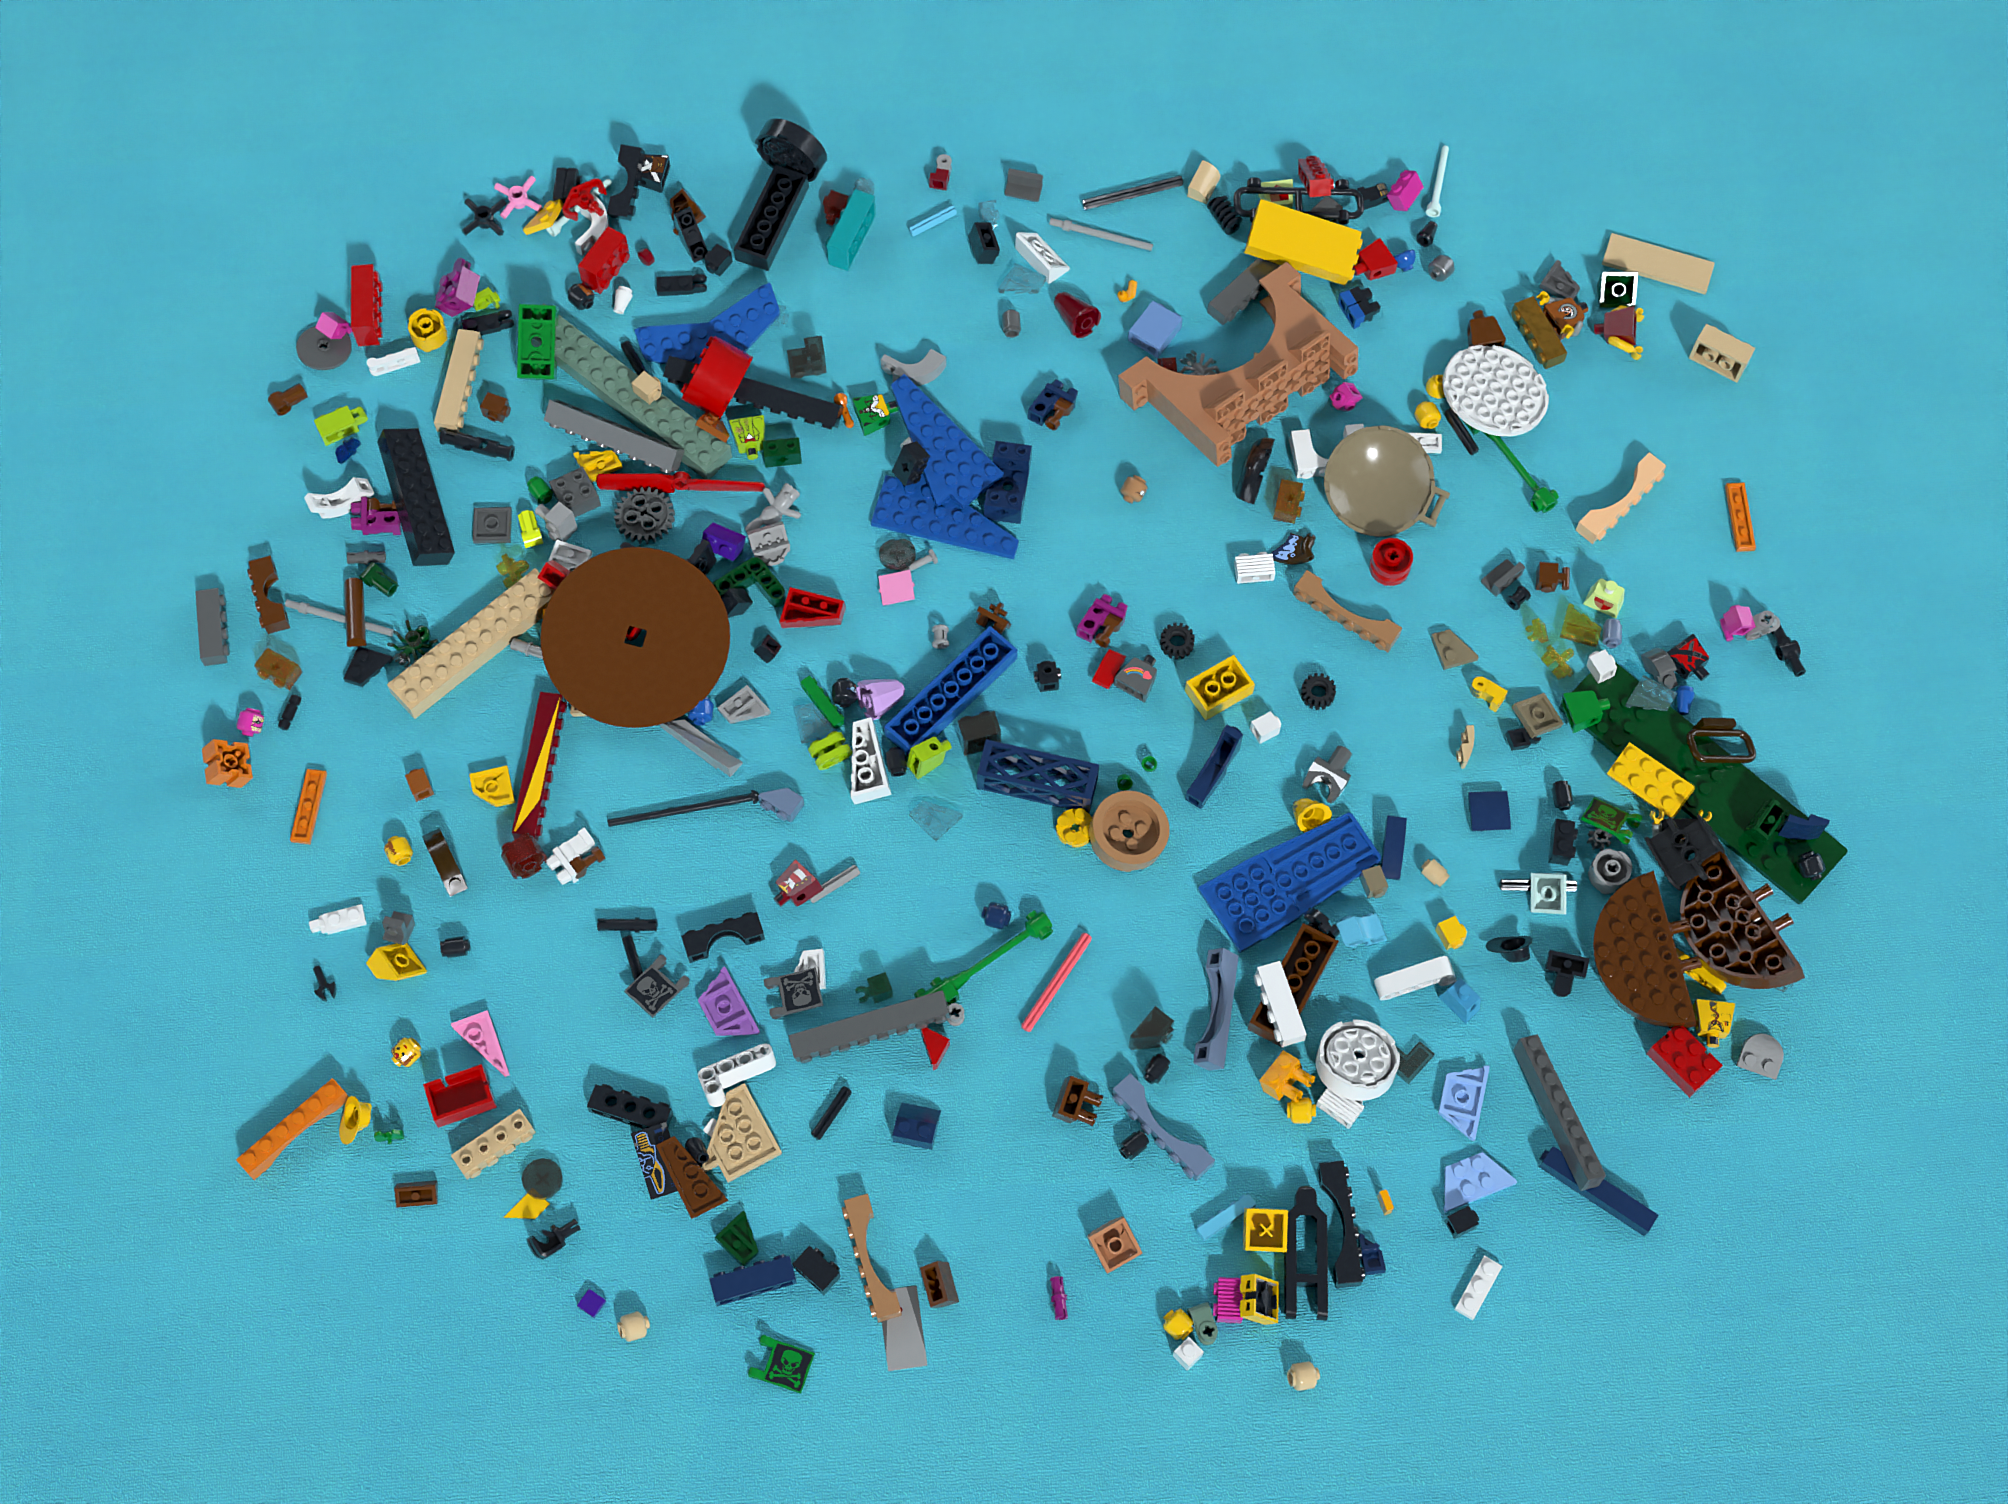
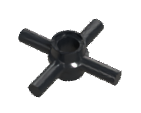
[461,198,507,236]

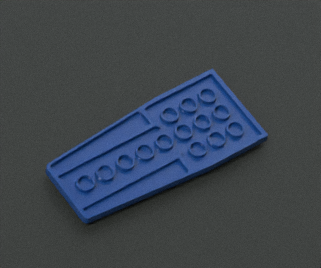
[1198,813,1381,953]

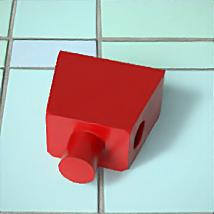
[1352,238,1398,280]

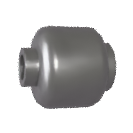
[1428,255,1455,282]

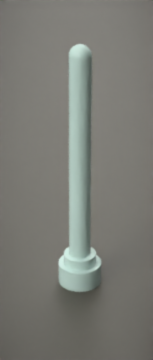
[1426,145,1449,217]
[546,179,612,237]

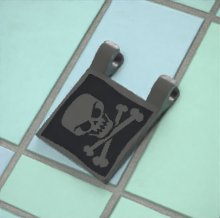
[624,954,690,1018]
[764,967,824,1019]

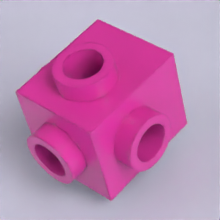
[1329,382,1363,411]

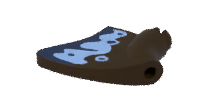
[1270,533,1316,564]

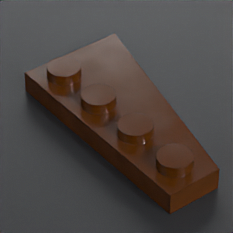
[656,1136,729,1219]

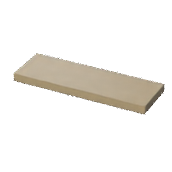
[1602,233,1715,294]

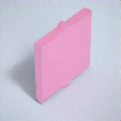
[878,570,915,606]

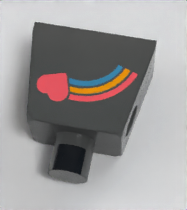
[1114,655,1157,703]

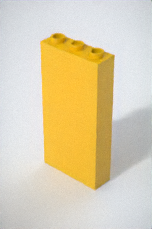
[1244,199,1363,286]

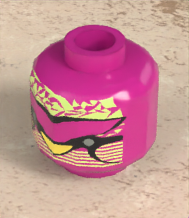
[236,708,264,737]

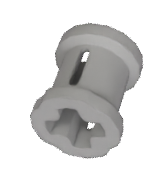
[932,625,949,649]
[947,1003,964,1026]

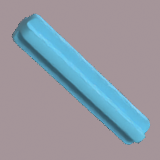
[909,205,957,236]

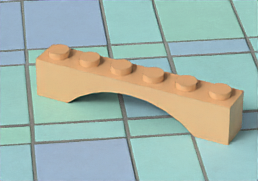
[1575,452,1666,544]

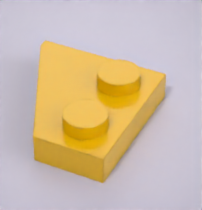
[573,450,623,483]

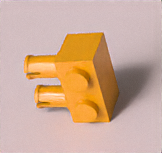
[1259,1050,1315,1103]

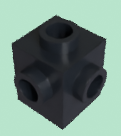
[1033,661,1061,692]

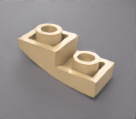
[1456,725,1474,769]

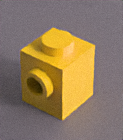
[1435,916,1467,950]

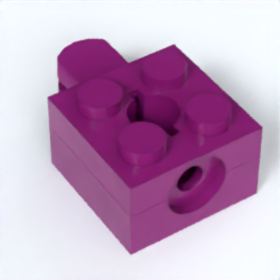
[435,258,480,317]

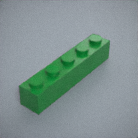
[800,676,844,730]

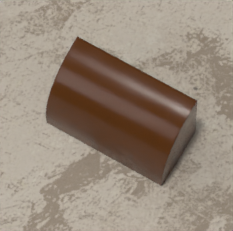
[920,1261,959,1308]

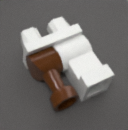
[546,828,605,885]

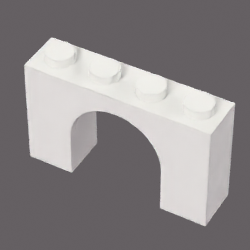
[1289,423,1364,479]

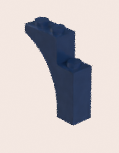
[1185,724,1243,809]

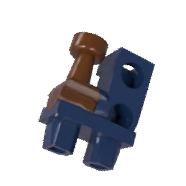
[1028,379,1078,431]

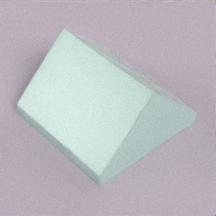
[1531,873,1566,914]

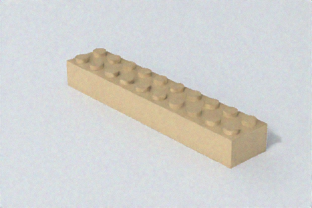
[387,568,555,719]

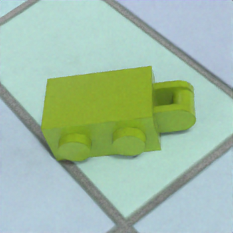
[314,406,368,446]

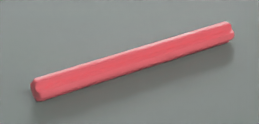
[1021,933,1092,1032]

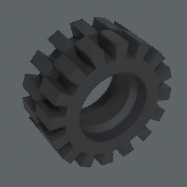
[1160,622,1195,659]
[1301,673,1336,710]

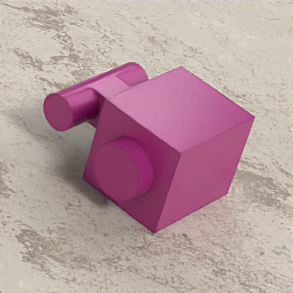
[315,312,352,339]
[1719,605,1756,641]

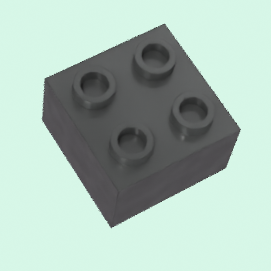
[549,467,601,517]

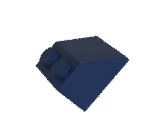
[892,1103,941,1150]

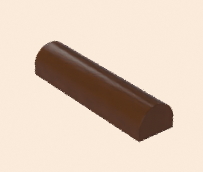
[344,578,366,647]

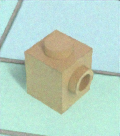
[632,371,662,404]

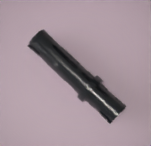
[597,917,658,933]

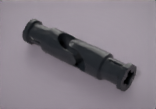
[440,428,515,462]

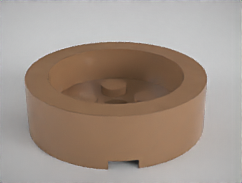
[1089,791,1170,872]

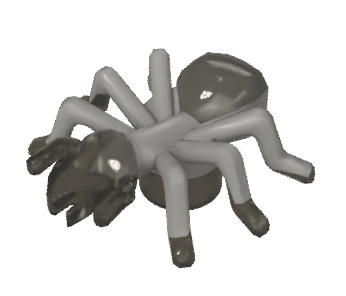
[1177,350,1224,375]

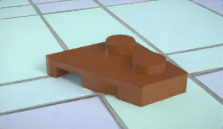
[695,412,730,443]

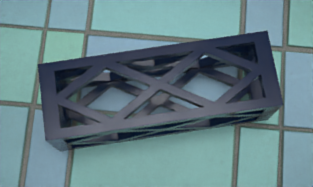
[977,739,1099,814]

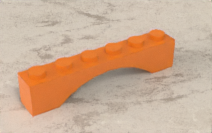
[236,1078,349,1180]

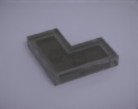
[1396,1041,1435,1084]

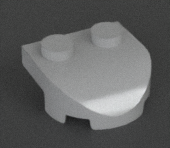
[747,521,790,566]
[1736,1033,1784,1080]

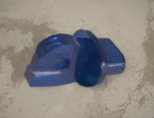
[335,437,361,464]

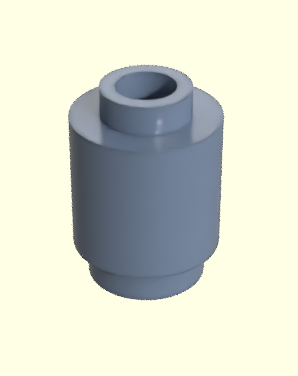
[1603,619,1622,648]

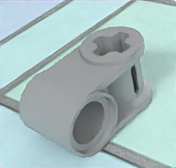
[1745,611,1780,641]

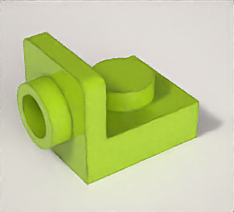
[473,287,501,312]

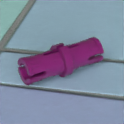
[1050,1276,1068,1321]

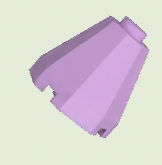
[856,679,905,721]

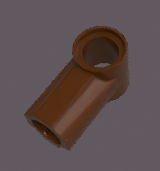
[268,383,308,416]

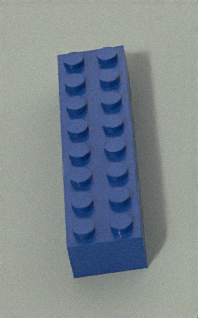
[884,626,1018,757]

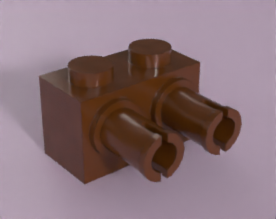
[1052,1076,1103,1126]

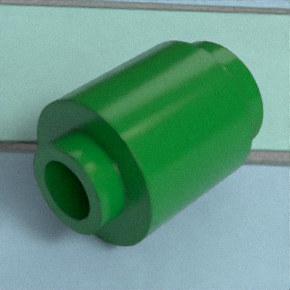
[527,476,553,504]

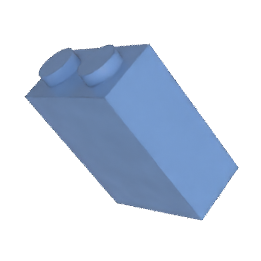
[1128,301,1183,358]

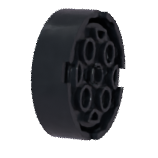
[755,118,827,182]

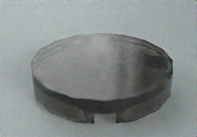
[879,538,916,570]
[522,1158,563,1200]

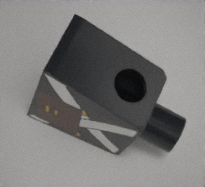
[638,154,671,193]

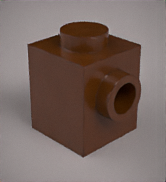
[480,392,511,423]

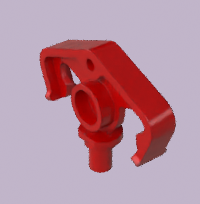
[562,178,607,221]

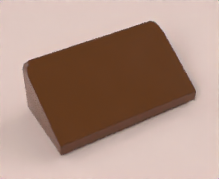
[394,1180,438,1208]

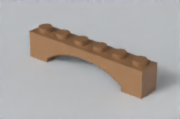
[1293,570,1402,652]
[842,1194,902,1323]

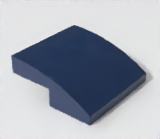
[1468,791,1511,831]
[1778,814,1830,840]

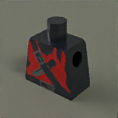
[1667,634,1710,681]

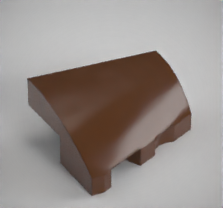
[670,188,706,235]

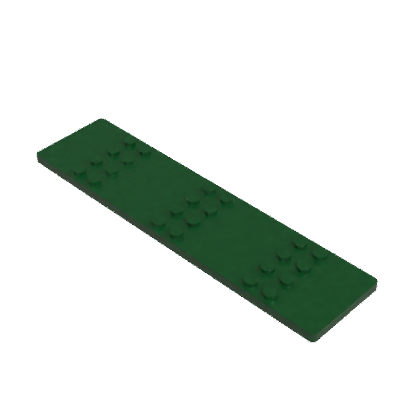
[1559,662,1848,904]

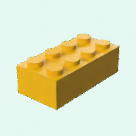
[1607,742,1695,819]

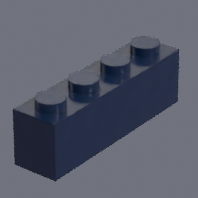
[709,1254,797,1307]

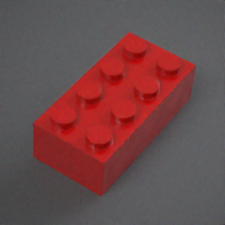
[351,264,383,347]

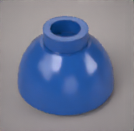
[1393,249,1416,272]

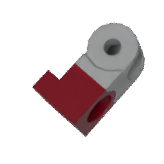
[929,154,952,191]

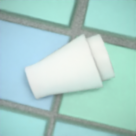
[613,286,633,314]

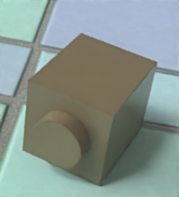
[1359,865,1388,898]

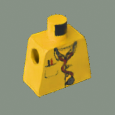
[1692,999,1735,1048]

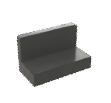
[1005,168,1043,202]
[1481,559,1525,597]

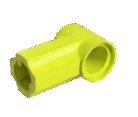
[518,510,543,548]

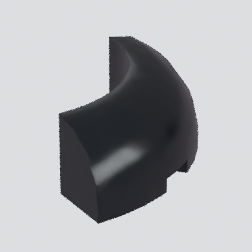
[1235,438,1275,504]

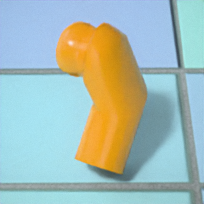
[1117,280,1137,302]

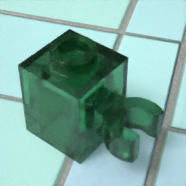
[855,972,893,1004]

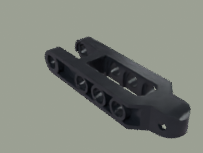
[1284,1186,1328,1321]

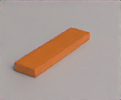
[1725,483,1756,552]
[290,769,327,845]

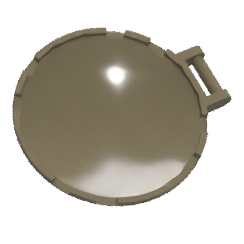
[1324,425,1450,537]

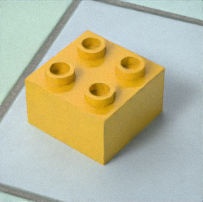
[1243,1208,1288,1252]

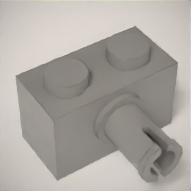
[535,502,578,542]

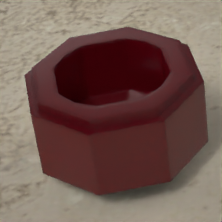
[638,248,655,266]

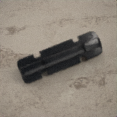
[278,695,302,730]

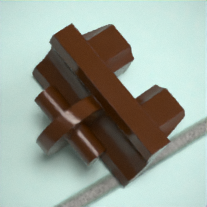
[976,602,1012,635]

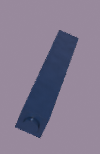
[1539,1146,1659,1236]

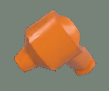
[834,393,854,428]

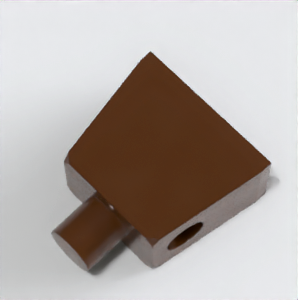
[1467,310,1506,347]

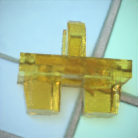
[496,553,529,589]
[1540,645,1574,680]

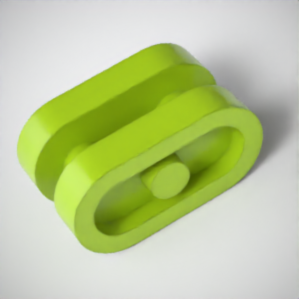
[808,731,853,770]

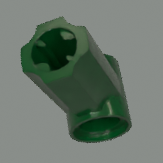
[359,562,399,597]

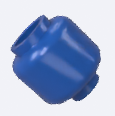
[688,697,714,726]

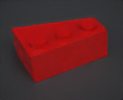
[779,587,846,628]

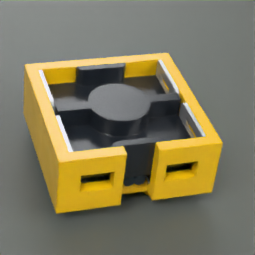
[1239,1274,1279,1325]

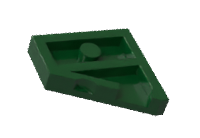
[715,1211,759,1266]

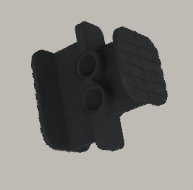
[1644,815,1725,891]

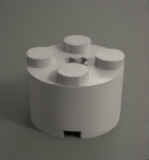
[1588,849,1632,894]

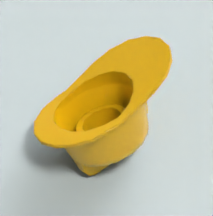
[339,1096,372,1145]

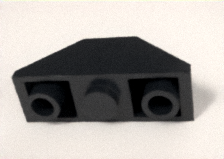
[674,207,708,263]

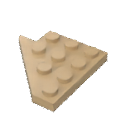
[702,1083,782,1183]

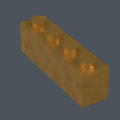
[1511,296,1567,369]

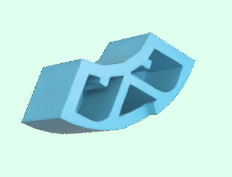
[1337,913,1388,947]

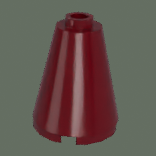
[1054,292,1101,338]

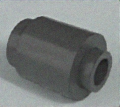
[1002,309,1021,338]

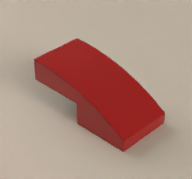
[1092,649,1126,689]

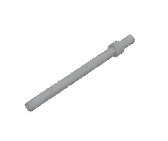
[1049,218,1153,251]
[285,599,394,637]

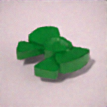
[374,1129,404,1145]

